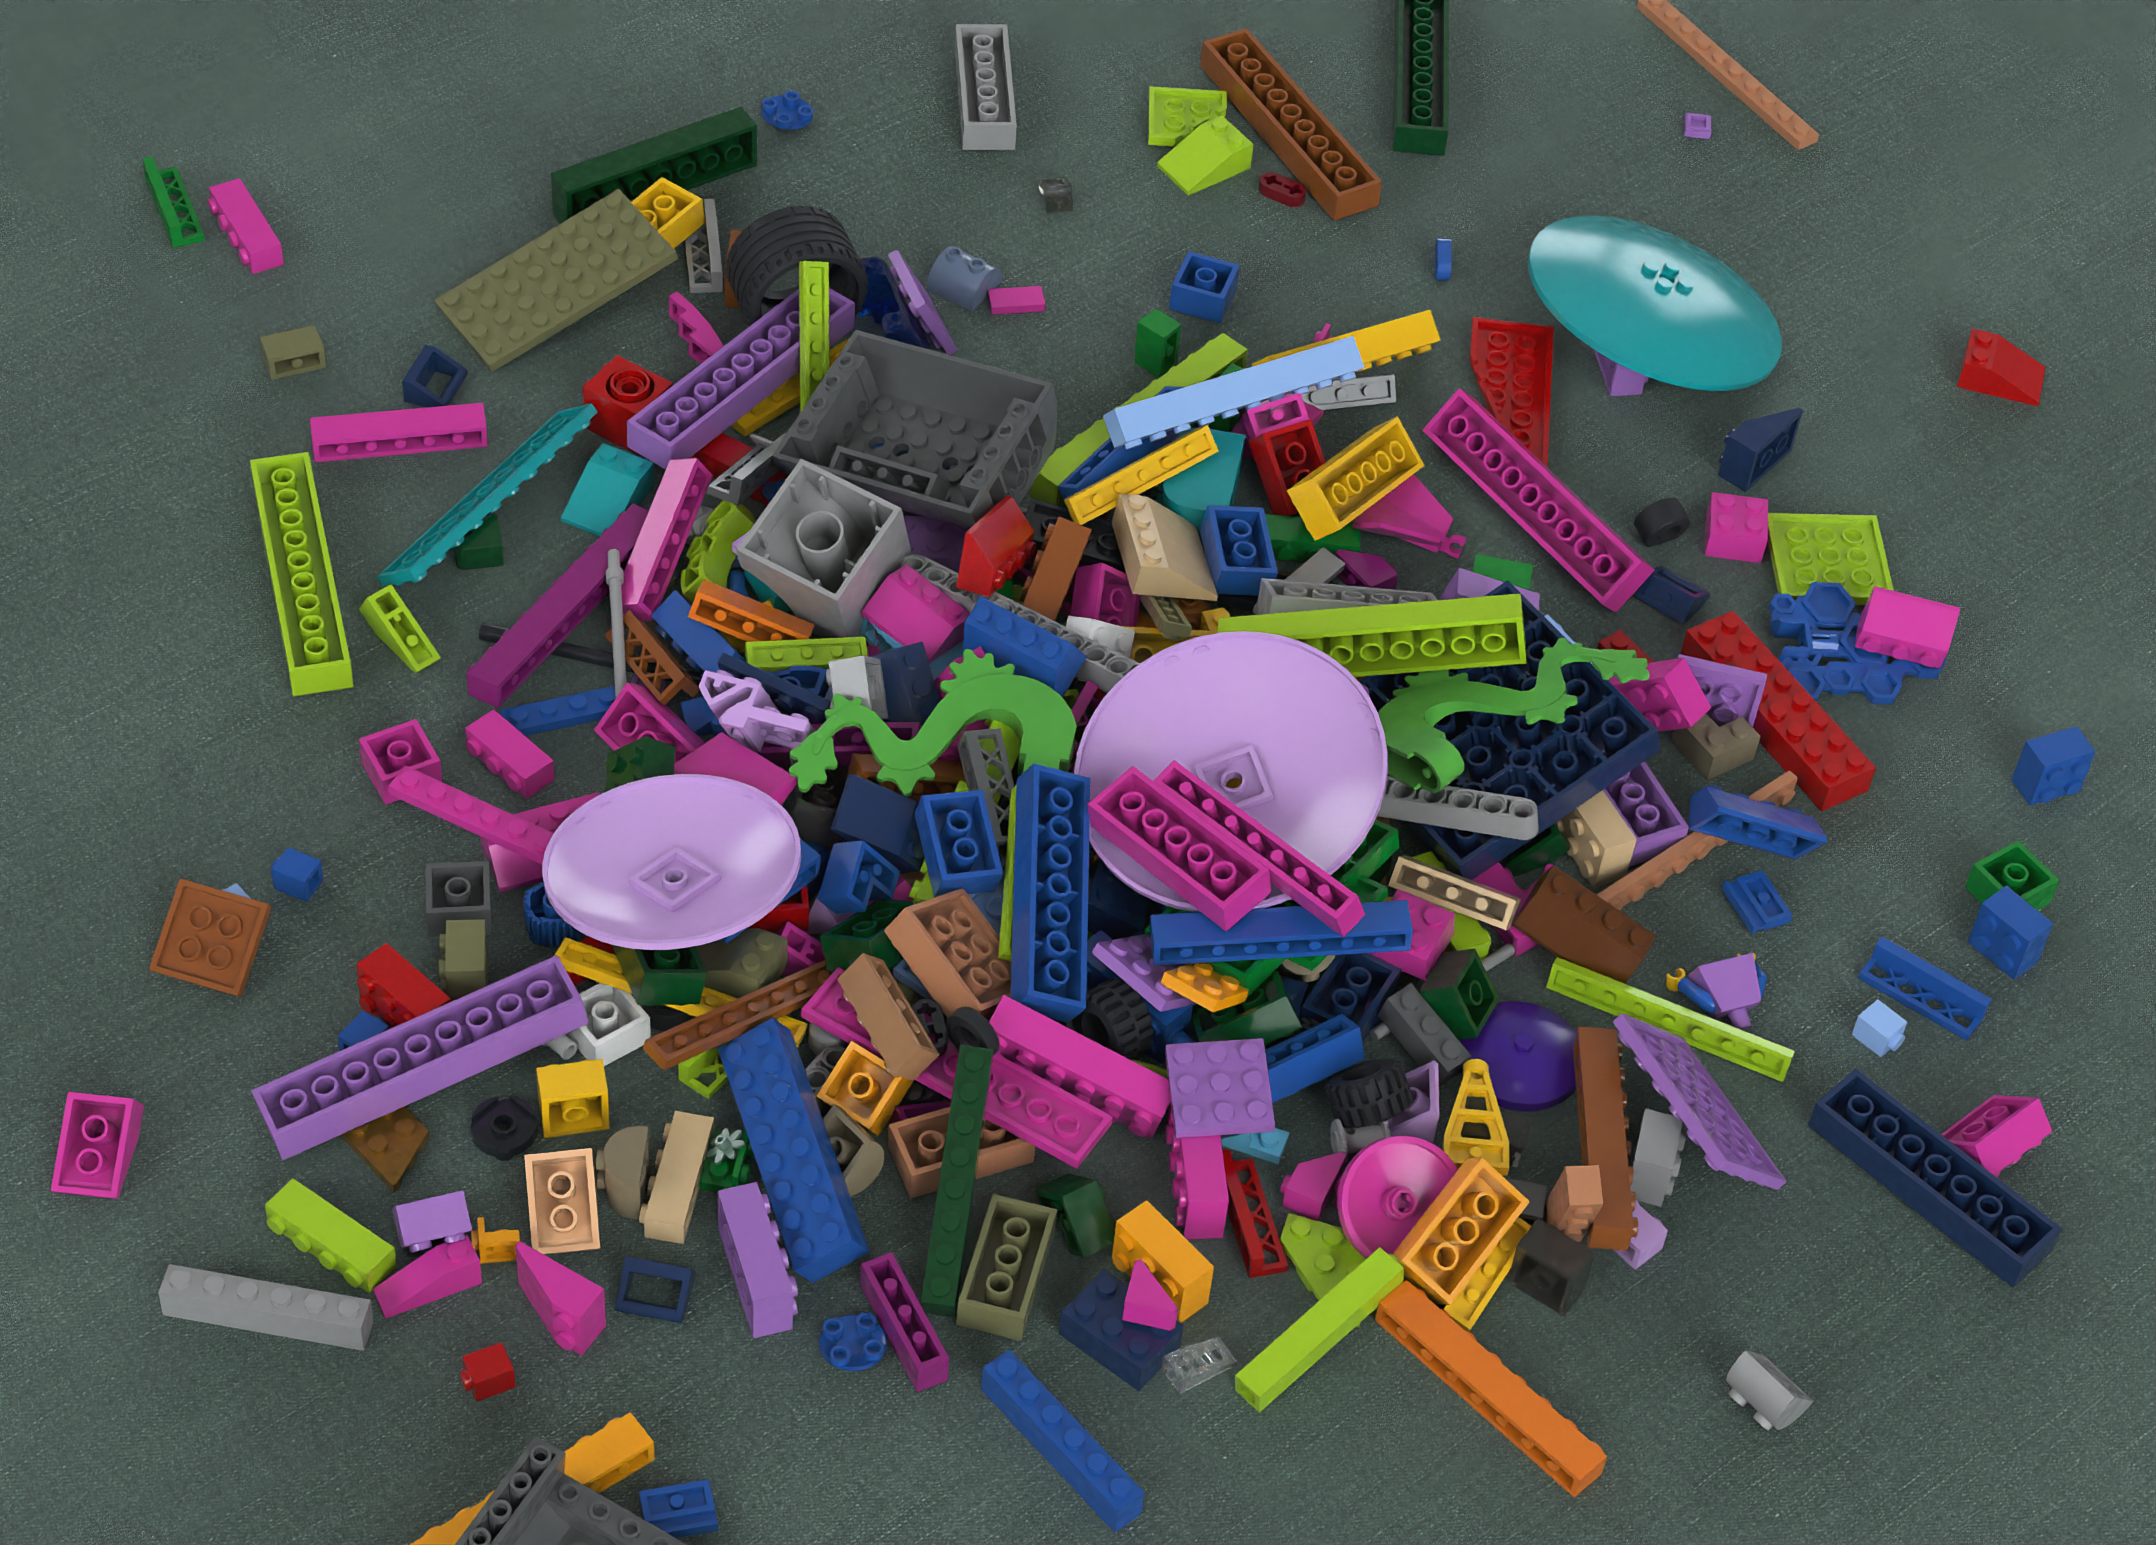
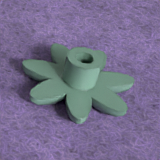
[706,1128,745,1165]

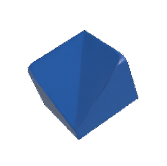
[680,697,715,736]

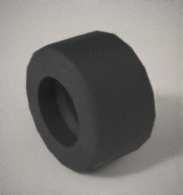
[1634,497,1691,547]

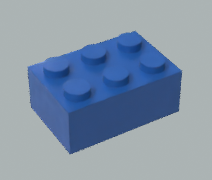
[1200,505,1278,596]
[914,790,1003,898]

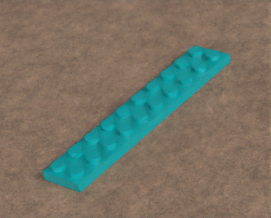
[376,403,598,586]

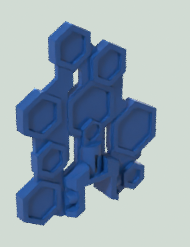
[1768,582,1947,704]

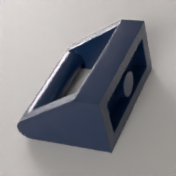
[402,345,468,408]
[1635,566,1710,624]
[615,1256,696,1323]

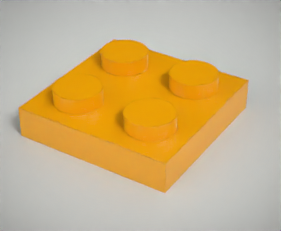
[1161,963,1249,1012]

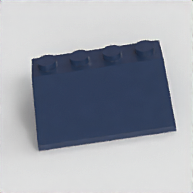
[871,642,940,759]

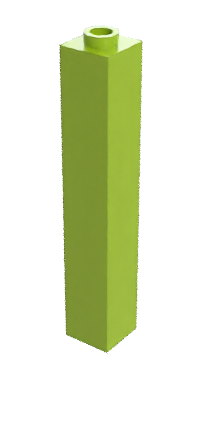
[1235,1247,1404,1413]

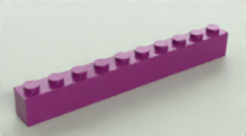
[466,504,649,708]

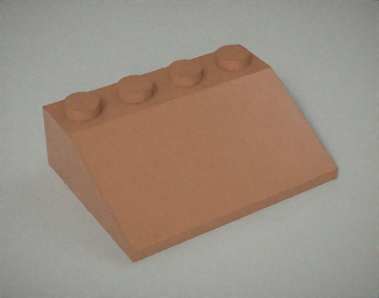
[884,888,1011,1020]

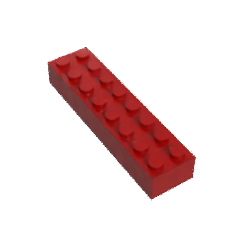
[1680,611,1876,812]

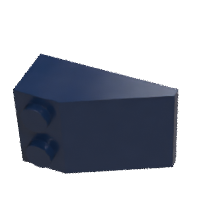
[1718,408,1803,492]
[831,774,924,874]

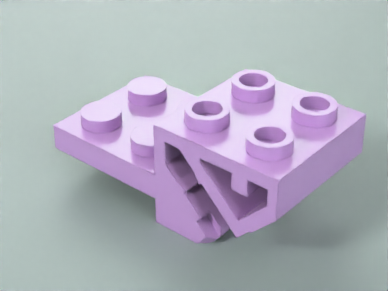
[699,670,816,752]

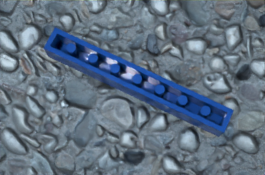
[1150,900,1413,965]

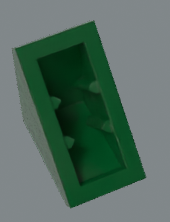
[456,514,504,570]

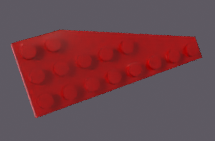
[1469,317,1554,468]

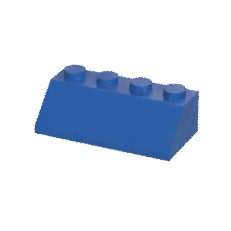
[962,596,1087,698]
[1688,786,1827,860]

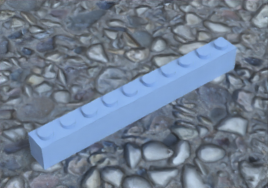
[1103,336,1365,450]

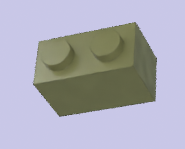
[260,325,326,380]

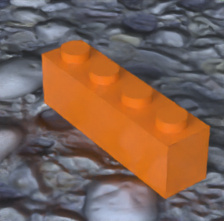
[688,579,815,642]

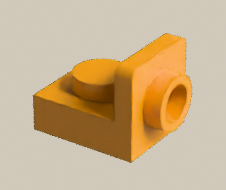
[471,1217,520,1264]

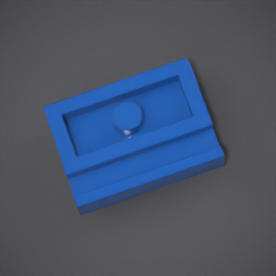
[1721,870,1793,935]
[639,1479,718,1538]

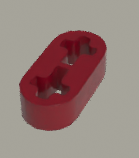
[1258,172,1306,207]

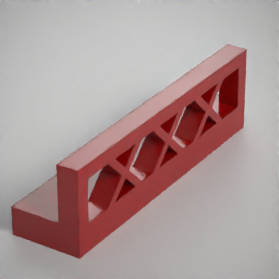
[1222,1149,1288,1278]

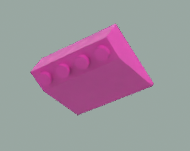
[674,732,798,806]

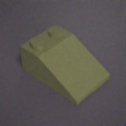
[695,928,788,998]

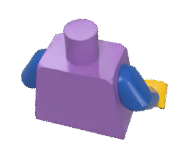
[1666,953,1767,1030]

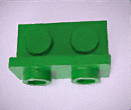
[699,1127,755,1192]

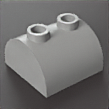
[1726,1350,1814,1430]

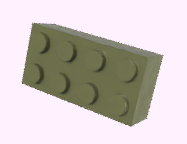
[956,1194,1058,1341]

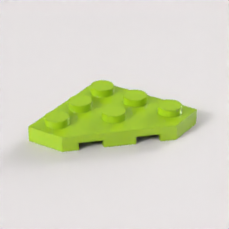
[1148,86,1227,147]
[1280,1213,1366,1327]

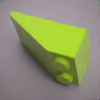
[1157,115,1254,196]

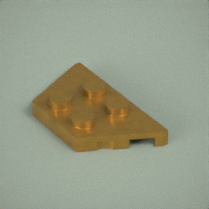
[339,1106,429,1193]

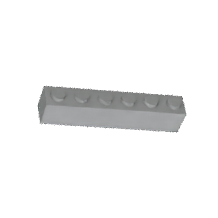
[158,1264,373,1351]

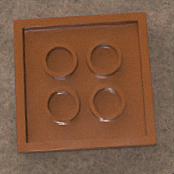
[149,878,272,998]

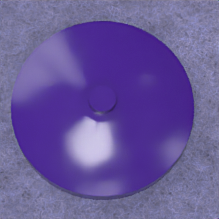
[1459,1001,1577,1112]

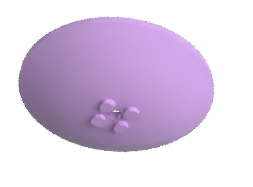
[542,774,801,950]

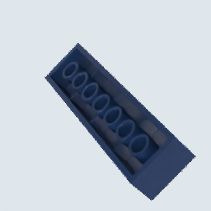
[1808,1068,2062,1287]

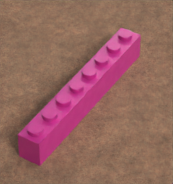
[1154,760,1365,938]

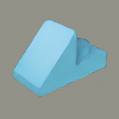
[1220,1128,1290,1164]

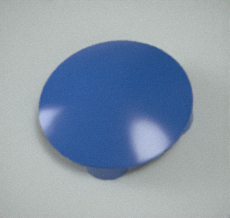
[761,91,813,130]
[819,1312,887,1371]

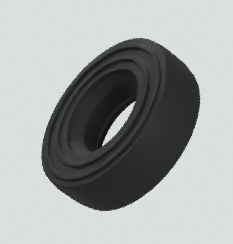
[946,1007,999,1056]

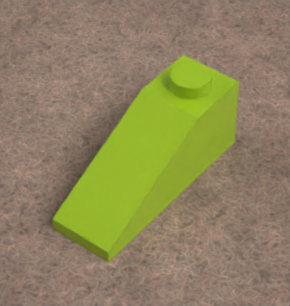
[359,584,441,674]

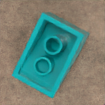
[561,443,654,537]

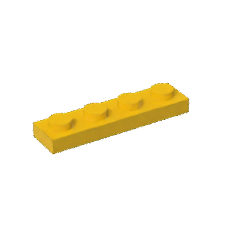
[1443,1217,1536,1331]

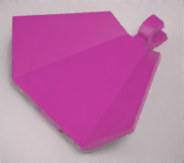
[1353,474,1467,559]

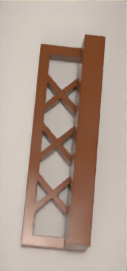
[605,610,700,706]

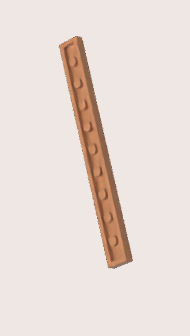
[1637,0,1819,150]
[1597,770,1798,911]

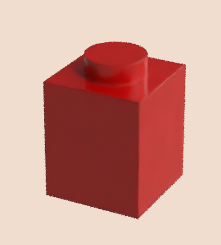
[459,1342,516,1402]

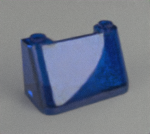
[858,257,931,350]

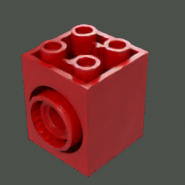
[582,355,673,456]

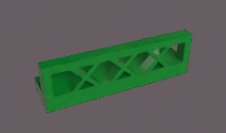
[142,156,205,248]

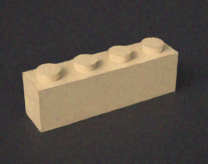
[1388,855,1521,930]
[639,1111,714,1244]

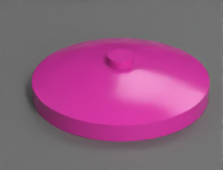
[1337,1136,1458,1259]

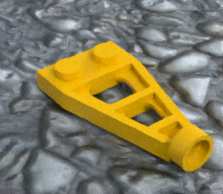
[1442,1059,1509,1176]

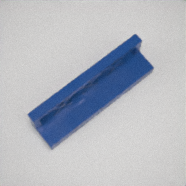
[1858,937,1992,1041]

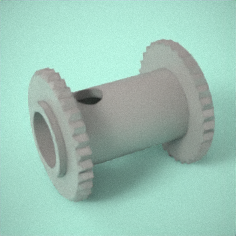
[1331,1119,1391,1163]

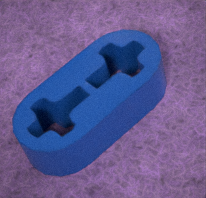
[1435,238,1452,281]

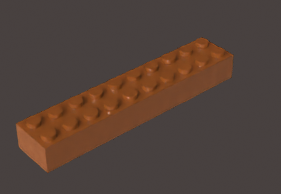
[1200,28,1382,221]

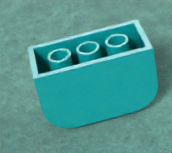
[1156,428,1245,548]

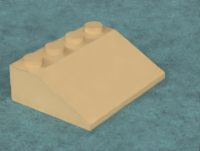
[1112,494,1218,601]

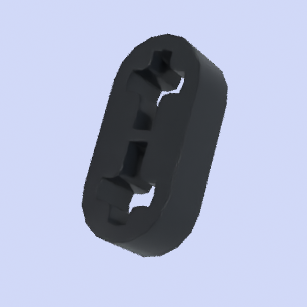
[912,999,948,1057]

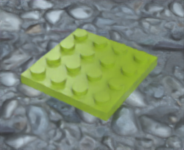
[1768,513,1894,605]

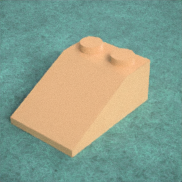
[524,1148,601,1255]

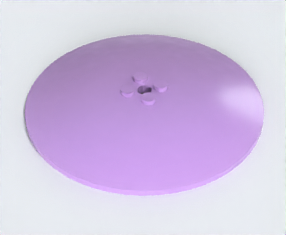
[1074,631,1388,912]

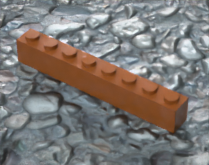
[1573,1026,1638,1251]

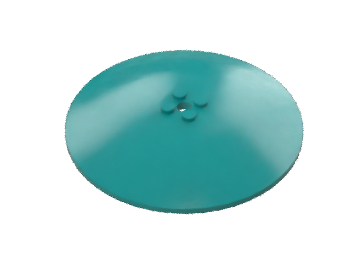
[1527,216,1782,391]

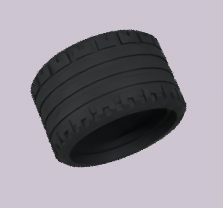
[725,206,868,326]

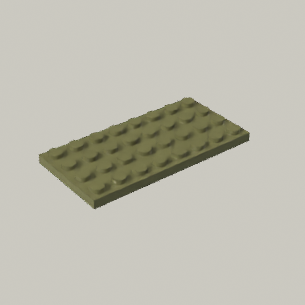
[434,189,678,372]

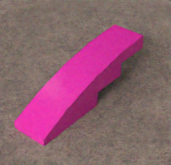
[669,291,724,364]

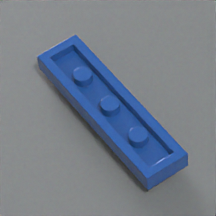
[500,686,615,736]

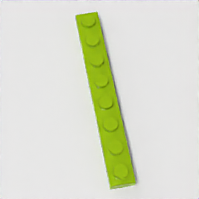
[1546,957,1795,1082]

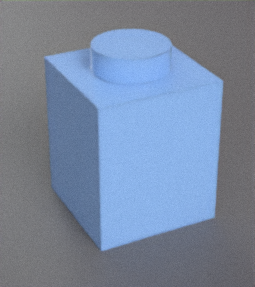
[1852,999,1907,1057]

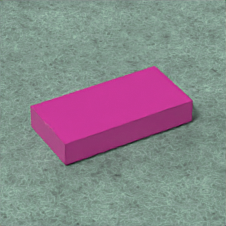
[987,286,1046,315]

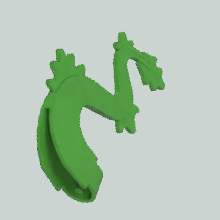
[1378,638,1650,794]
[789,649,1077,797]

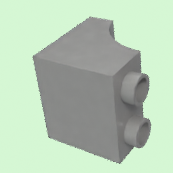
[736,459,912,638]

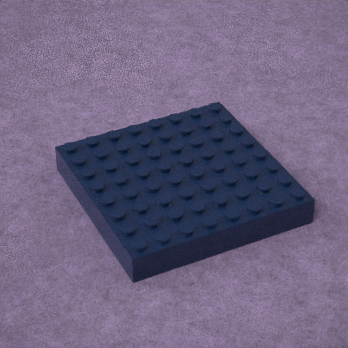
[1358,580,1660,880]

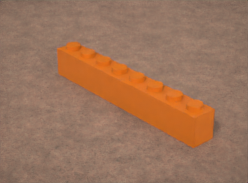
[1375,1279,1607,1498]

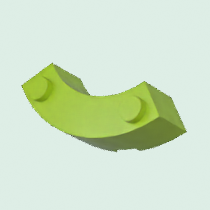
[681,500,756,603]

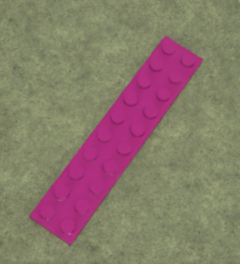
[801,967,1113,1169]

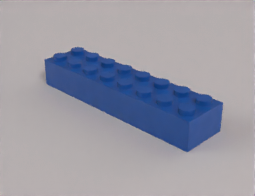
[1010,763,1090,1023]
[718,1018,870,1283]

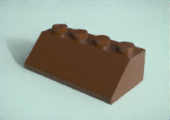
[1512,865,1656,984]

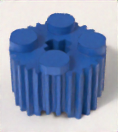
[523,882,584,948]

